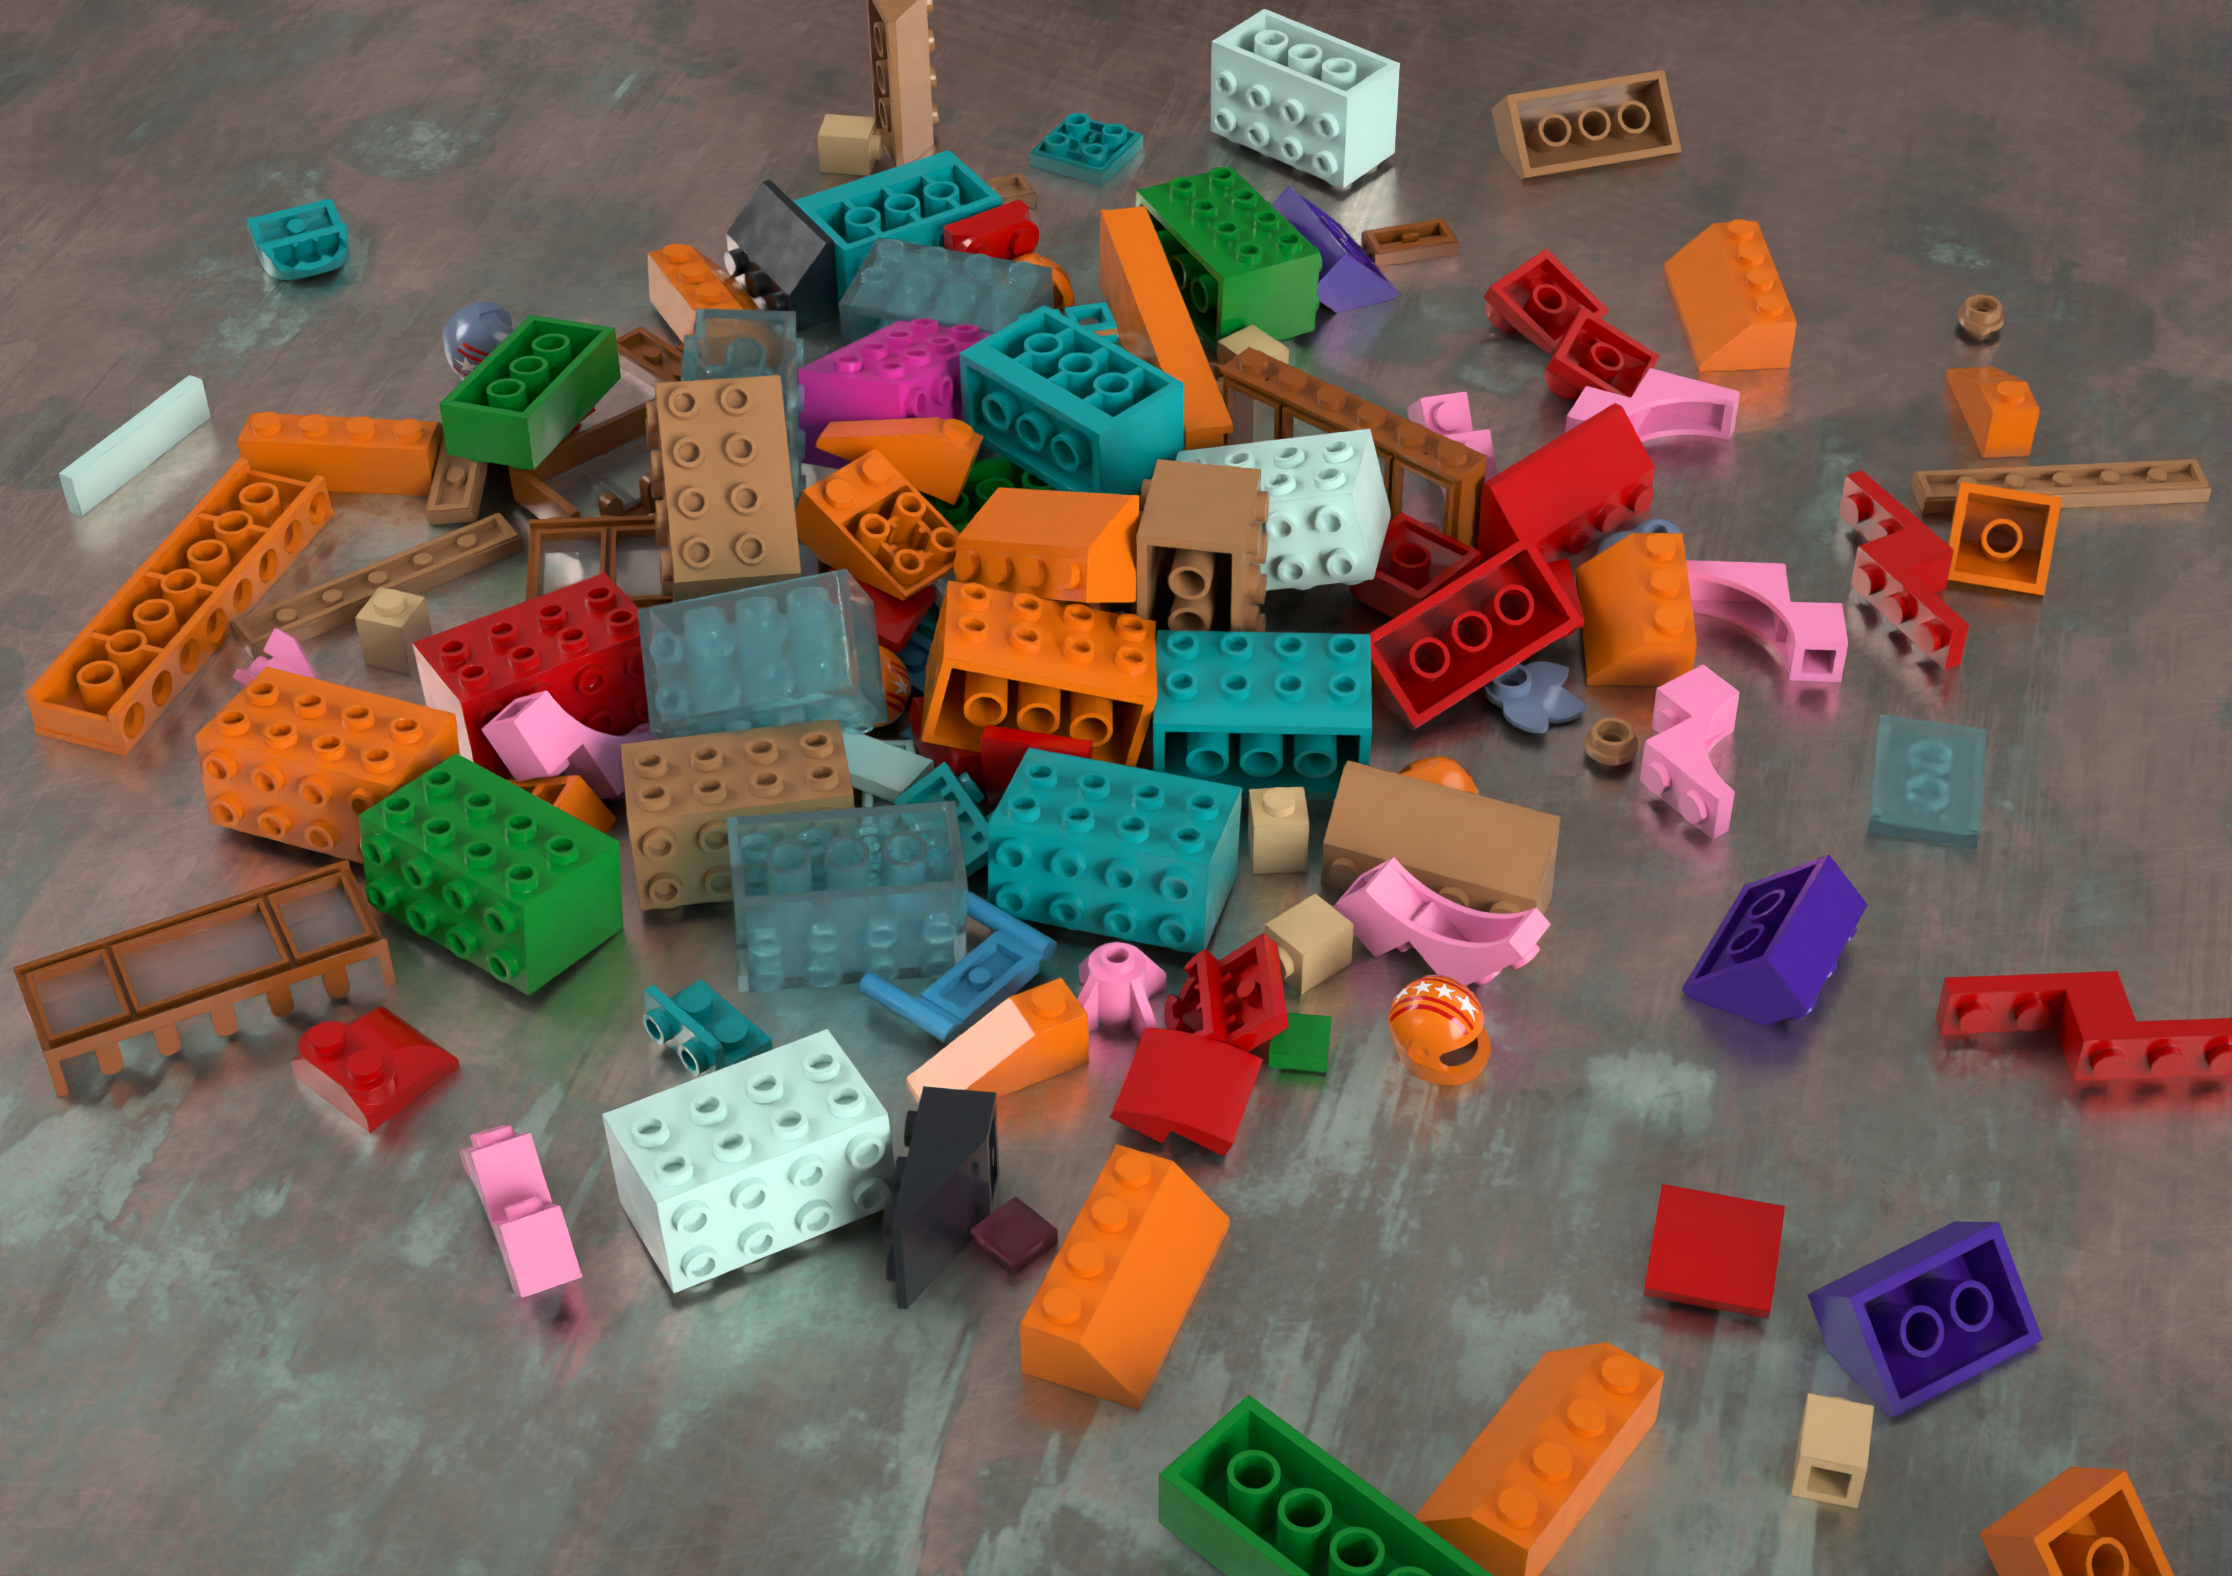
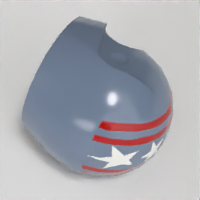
[442,301,514,381]

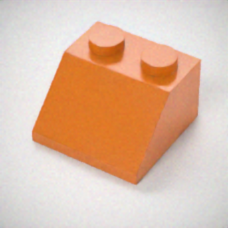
[1948,481,2062,596]
[1979,1467,2174,1576]

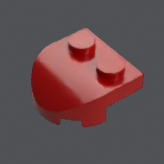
[1164,933,1289,1052]

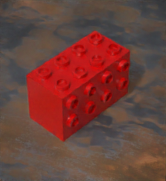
[412,572,673,780]

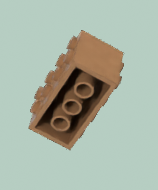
[645,375,801,612]
[1132,459,1270,644]
[621,718,861,911]

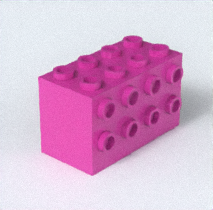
[798,318,992,470]

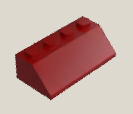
[1477,403,1655,565]
[1370,535,1584,730]

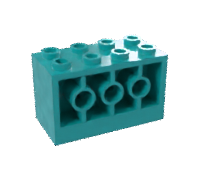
[793,150,1003,327]
[959,305,1184,495]

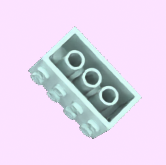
[1210,9,1400,188]
[1175,429,1391,591]
[602,1029,899,1293]

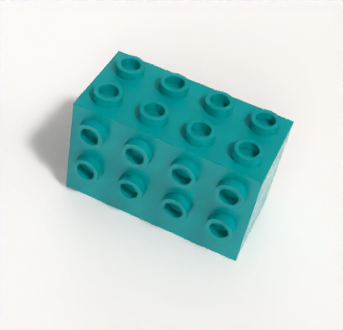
[1153,630,1372,800]
[988,748,1242,954]

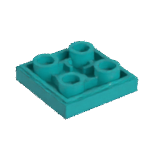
[1029,113,1143,187]

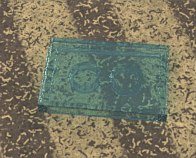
[1867,714,1987,849]

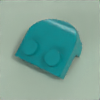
[246,198,349,280]

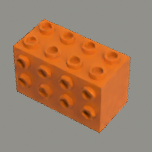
[921,580,1157,767]
[195,666,460,864]

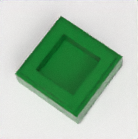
[1268,1012,1332,1072]

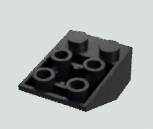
[883,1086,1000,1309]

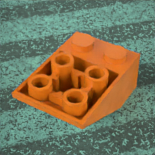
[795,448,960,601]

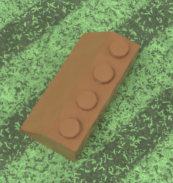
[866,0,939,168]
[1491,70,1682,180]
[1321,760,1561,915]

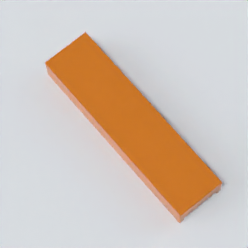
[1099,206,1233,451]
[25,458,334,757]

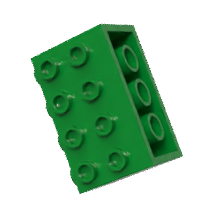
[1136,166,1322,354]
[358,753,623,996]

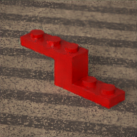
[1839,470,1969,670]
[1936,971,2232,1081]

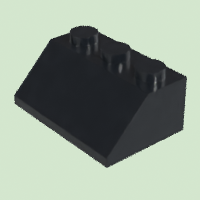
[724,179,840,334]

